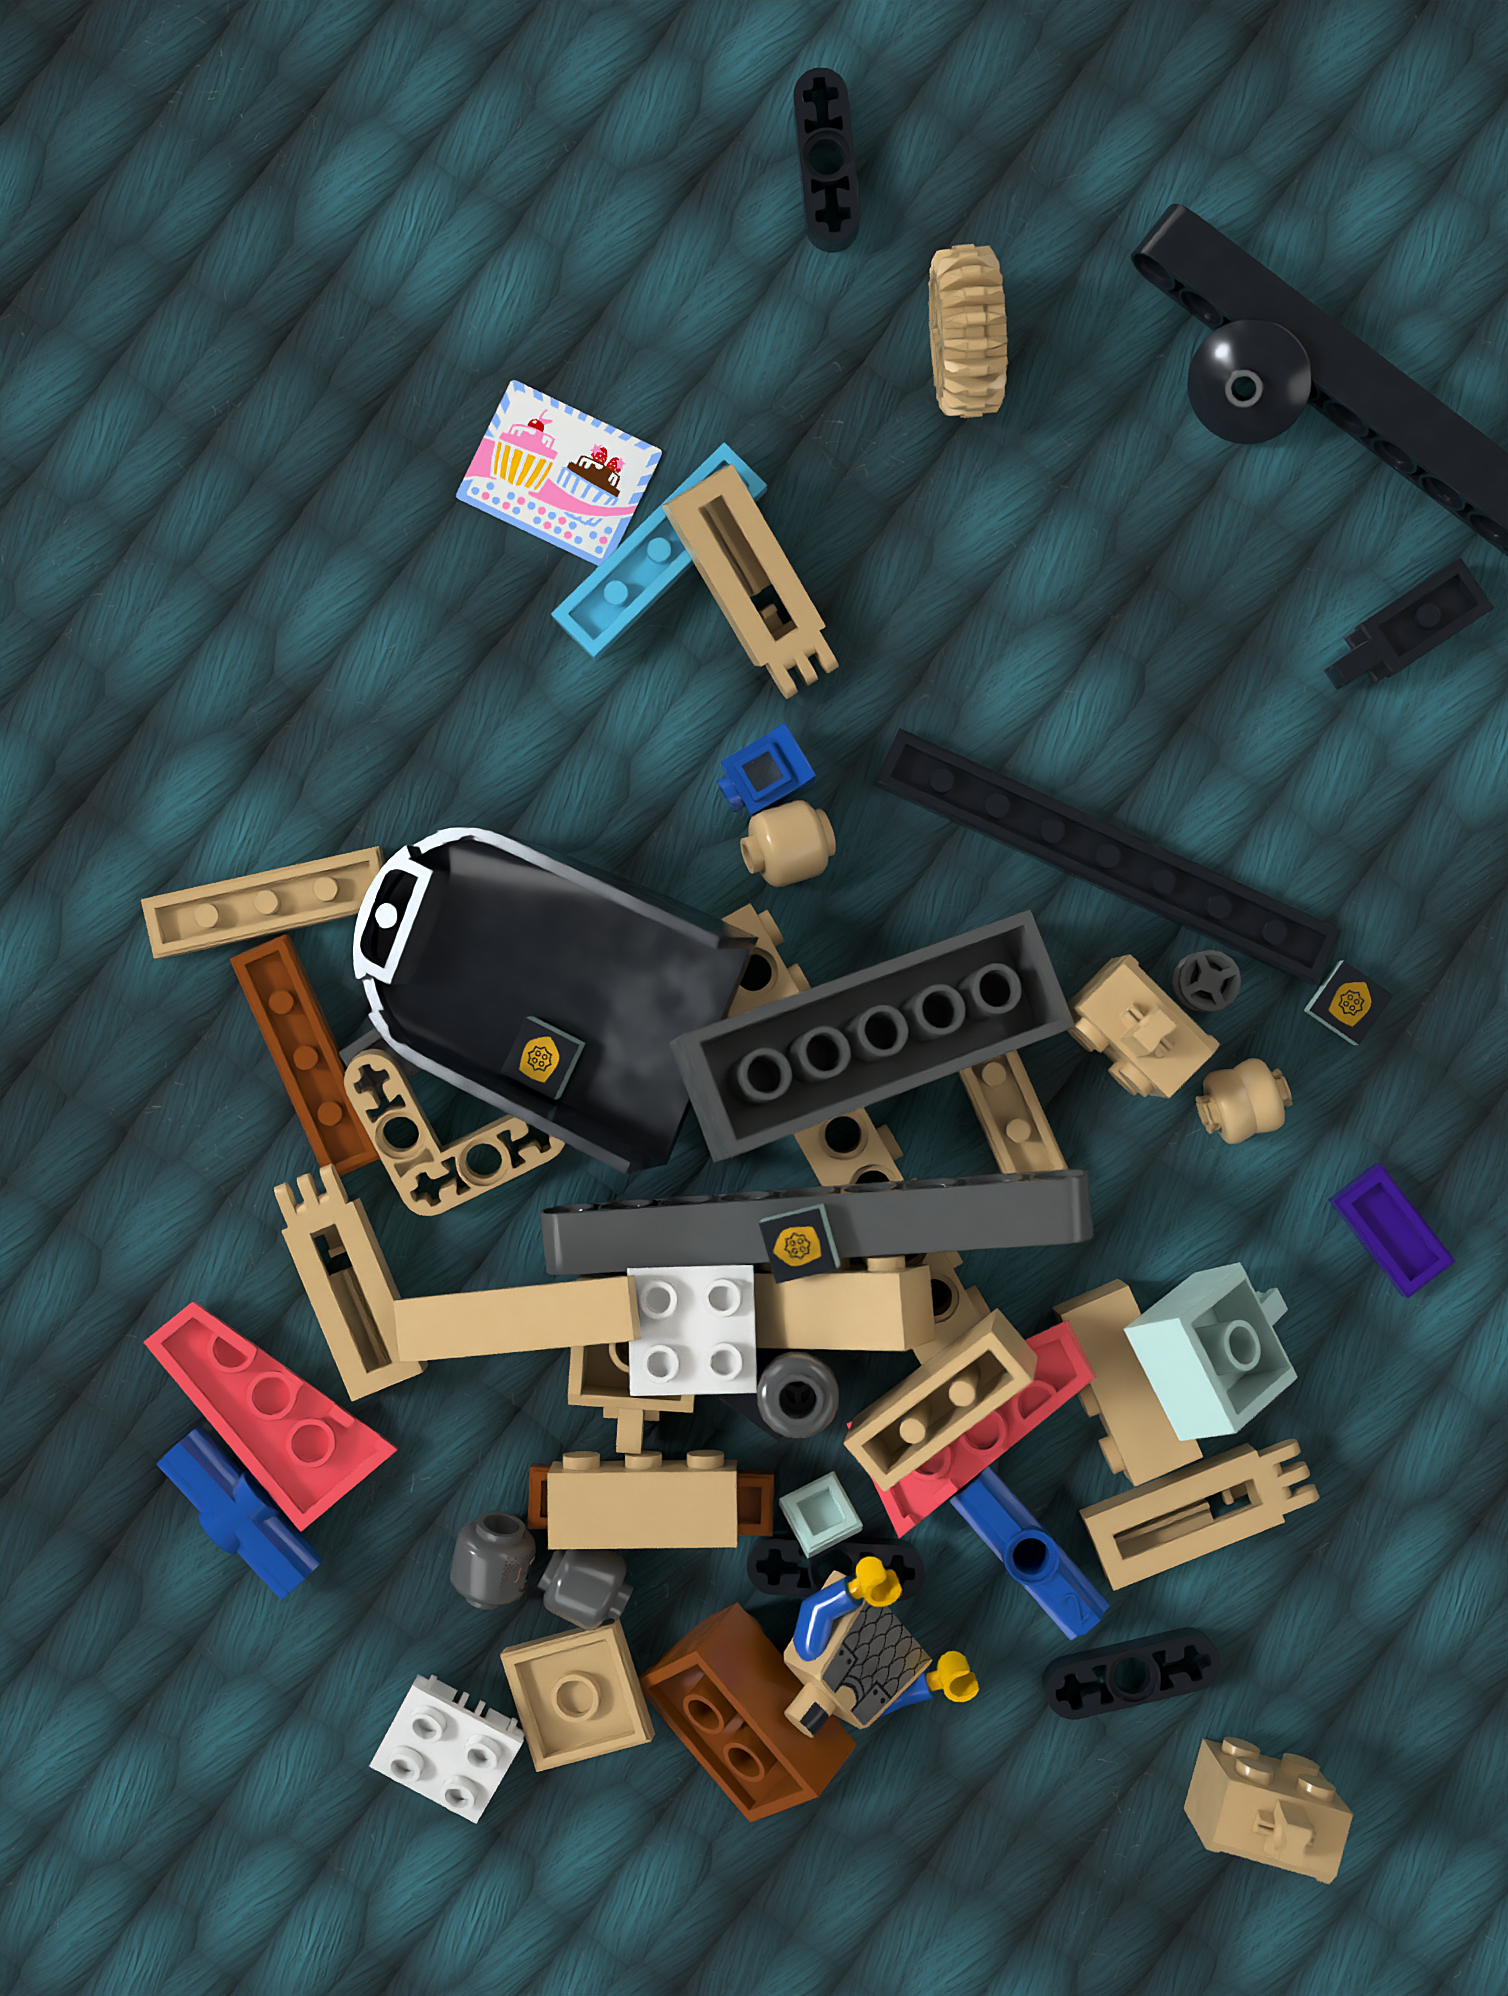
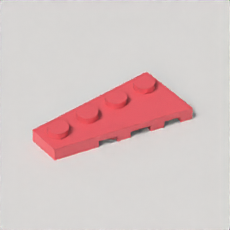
[143,1301,398,1532]
[847,1320,1097,1538]

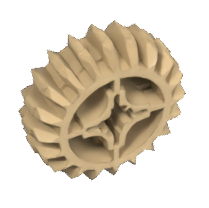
[928,244,1008,418]

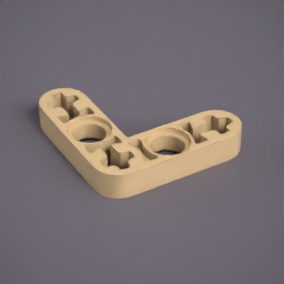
[344,1049,565,1216]

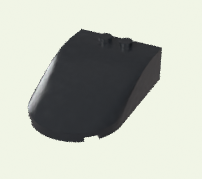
[353,827,759,1174]

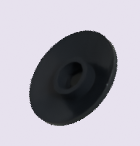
[1187,318,1312,444]

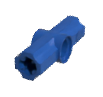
[157,1425,324,1600]
[947,1466,1110,1640]

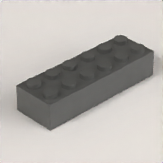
[670,909,1075,1162]

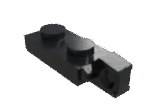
[1324,558,1494,690]

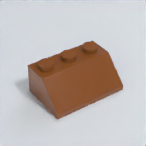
[638,1602,857,1823]

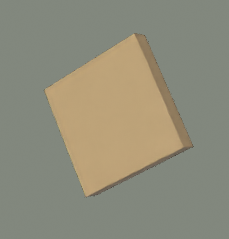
[500,1618,655,1772]

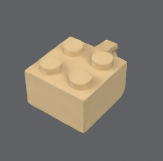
[1067,954,1220,1098]
[568,1273,695,1454]
[1184,1737,1353,1884]

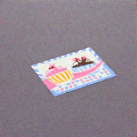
[456,380,662,566]

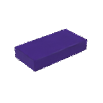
[1328,1163,1456,1298]

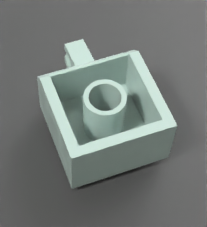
[1124,1262,1298,1441]

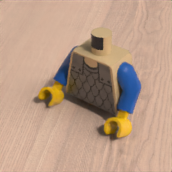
[784,1556,979,1738]

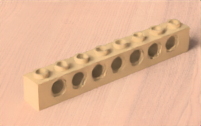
[721,903,991,1366]

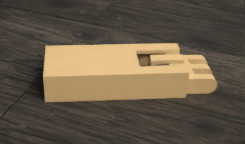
[661,464,839,699]
[274,1163,429,1401]
[1079,1439,1319,1591]

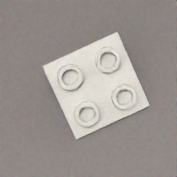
[627,1264,757,1396]
[369,1674,525,1824]

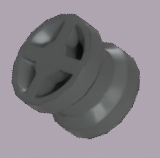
[1170,950,1241,1012]

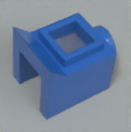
[717,722,816,818]

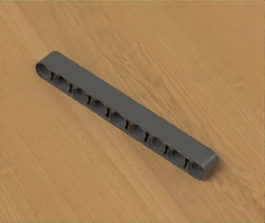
[539,1169,1094,1275]

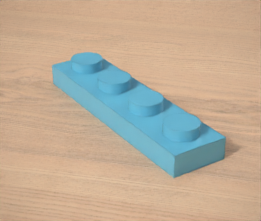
[551,443,767,661]

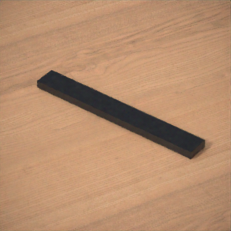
[873,728,1342,986]

